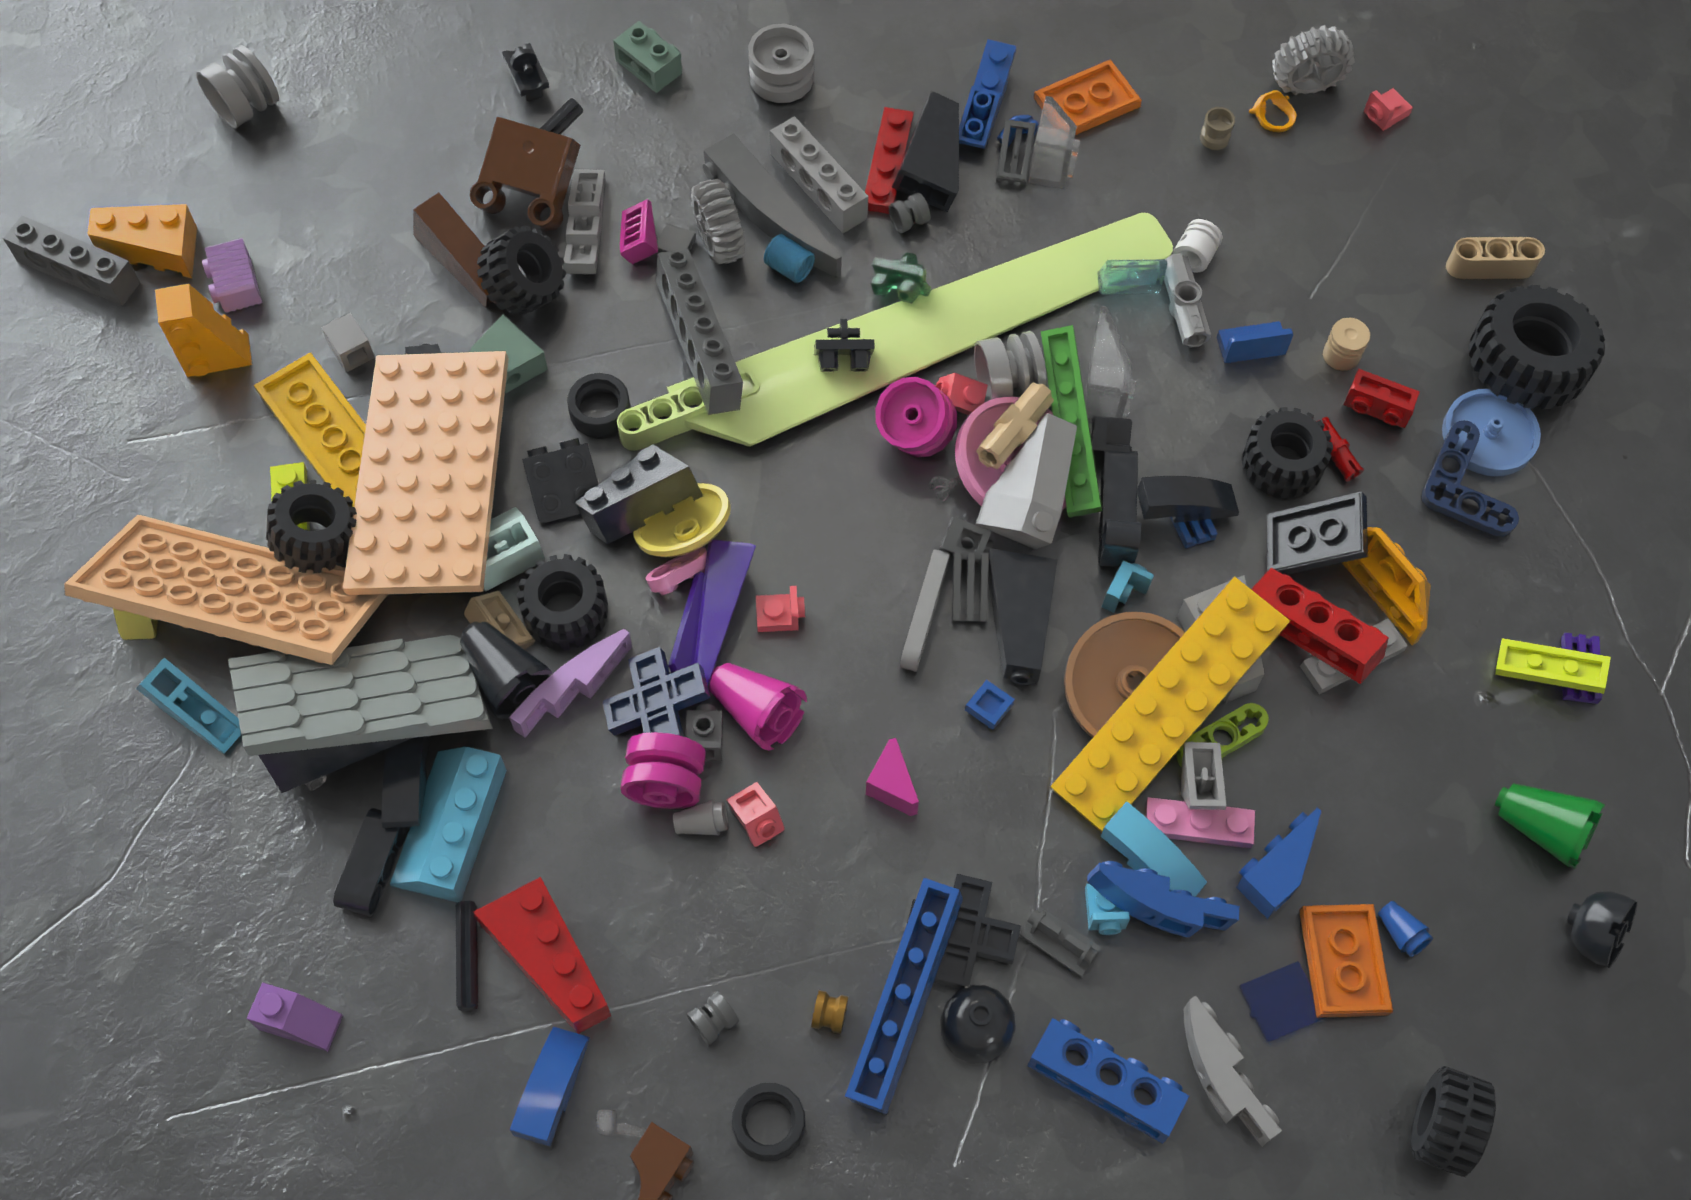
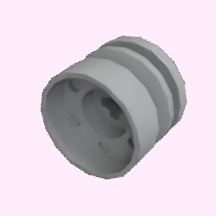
[196,45,279,128]
[974,331,1046,403]

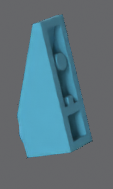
[136,658,241,754]

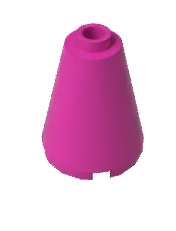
[709,663,807,751]

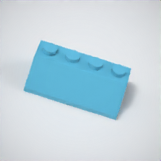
[390,747,507,903]

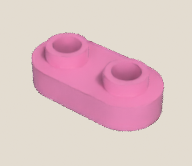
[645,547,707,595]

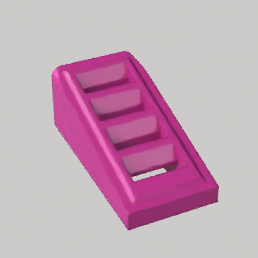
[620,199,658,265]

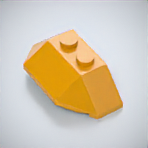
[1342,527,1431,645]

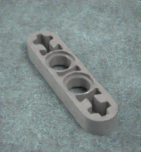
[900,549,951,672]

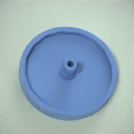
[1442,389,1541,476]

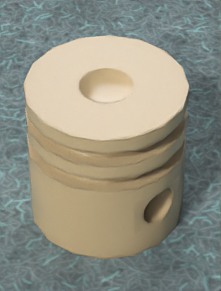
[1323,318,1370,371]

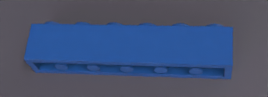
[845,878,963,1115]

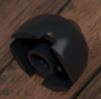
[1567,891,1638,968]
[940,985,1016,1063]

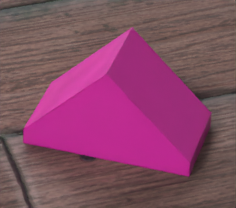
[866,738,919,816]

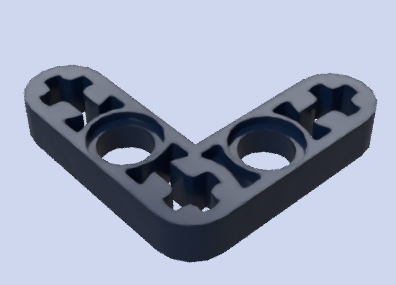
[1422,420,1519,537]

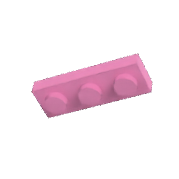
[1145,797,1255,848]

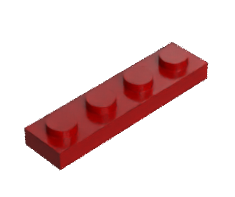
[865,107,914,214]

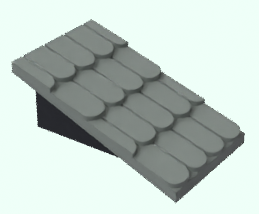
[228,635,493,793]

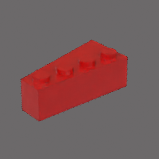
[473,877,611,1034]

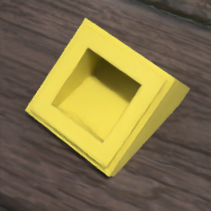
[113,608,158,640]

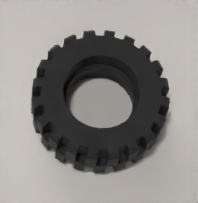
[1468,285,1606,409]

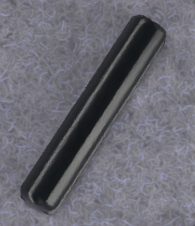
[455,901,478,1011]

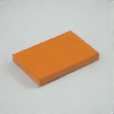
[1034,59,1142,140]
[1299,904,1393,1018]

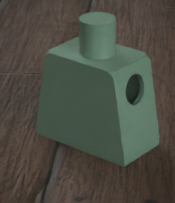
[470,315,548,393]

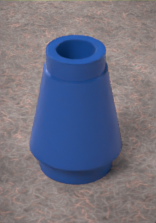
[1378,901,1433,957]

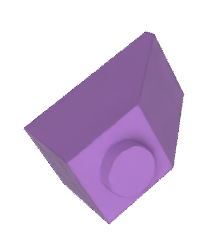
[246,982,343,1052]

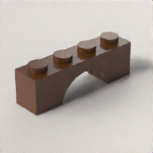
[630,1122,694,1200]

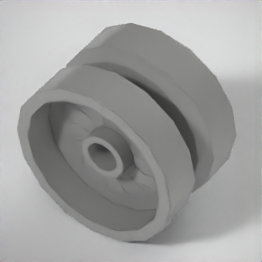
[748,24,814,103]

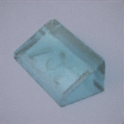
[1097,259,1168,294]

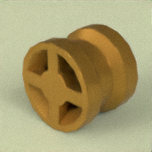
[811,990,849,1034]

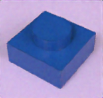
[965,679,1015,730]

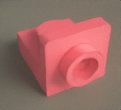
[1363,88,1413,131]
[756,586,805,632]
[726,782,785,847]

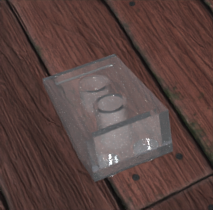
[1085,306,1137,424]

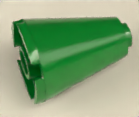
[1495,783,1606,869]

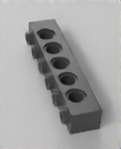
[656,249,743,415]

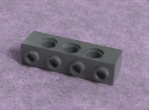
[3,216,140,306]

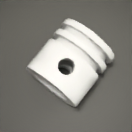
[1173,219,1223,273]

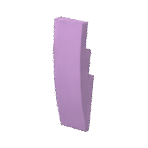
[509,629,632,738]

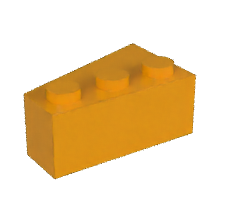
[155,284,252,377]

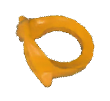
[1249,90,1297,133]

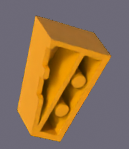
[88,204,197,278]

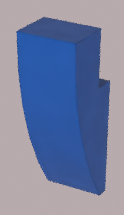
[510,1027,590,1147]

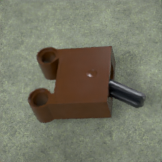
[470,98,584,231]

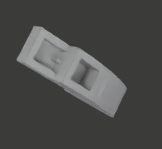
[1183,995,1282,1147]

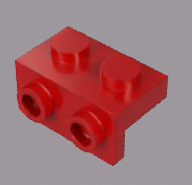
[1343,368,1420,428]

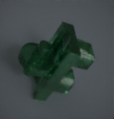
[870,252,932,304]

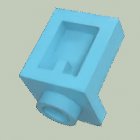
[1102,560,1154,613]
[1085,884,1130,935]

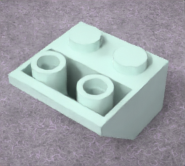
[484,507,546,592]

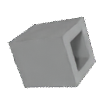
[321,313,375,372]

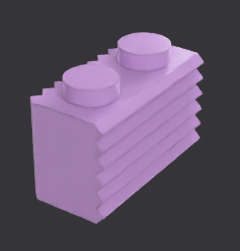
[202,238,262,313]

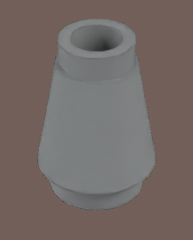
[673,799,728,835]

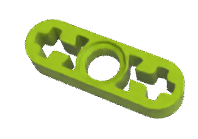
[1177,703,1269,767]

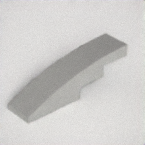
[564,169,605,274]

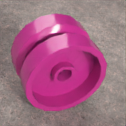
[875,377,957,457]
[620,732,706,809]

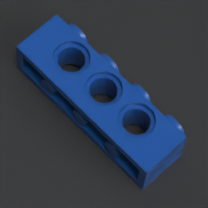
[1027,1018,1189,1144]

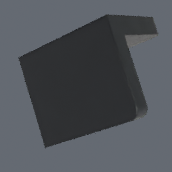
[1091,415,1132,453]

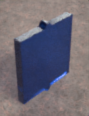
[1239,961,1326,1043]

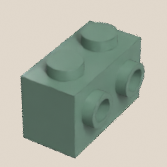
[613,21,682,93]

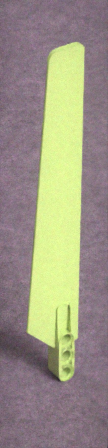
[617,213,1173,451]

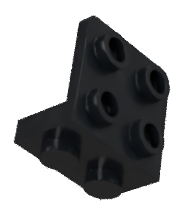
[522,438,598,523]

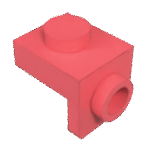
[935,373,988,415]

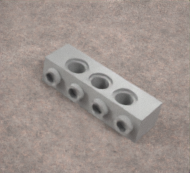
[770,116,868,234]

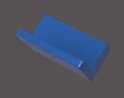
[1216,321,1294,363]

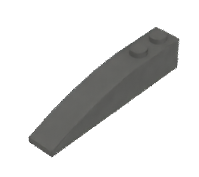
[703,133,842,278]

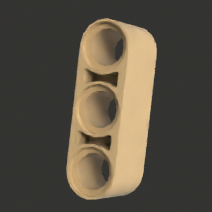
[1446,237,1545,279]

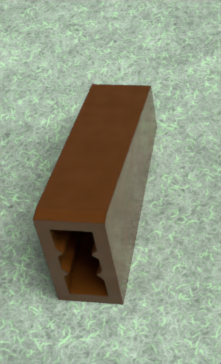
[413,192,497,308]

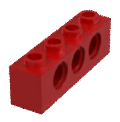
[1251,568,1389,684]

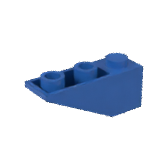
[1236,807,1321,919]

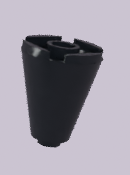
[460,621,552,719]

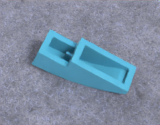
[1100,801,1207,897]

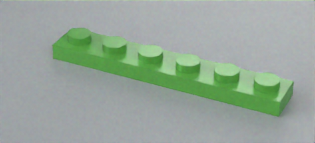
[1041,325,1102,517]

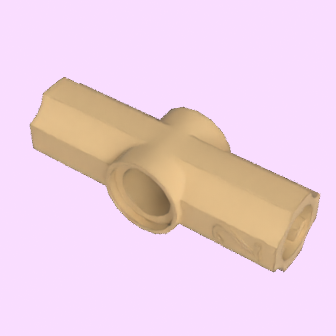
[976,382,1054,469]

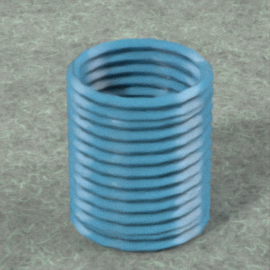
[763,234,815,283]

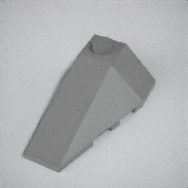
[976,413,1077,549]

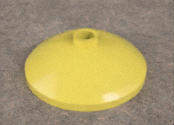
[633,483,731,557]

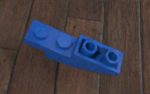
[959,39,1016,149]
[1087,861,1240,938]

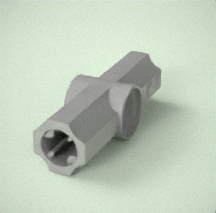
[1160,253,1211,348]

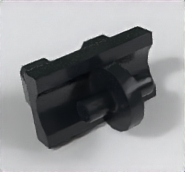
[502,43,549,101]
[814,319,875,372]

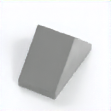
[1180,742,1227,810]

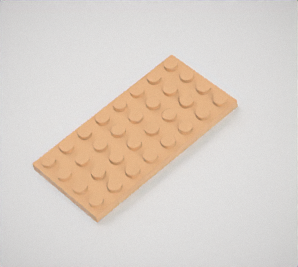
[342,351,509,595]
[64,515,388,665]

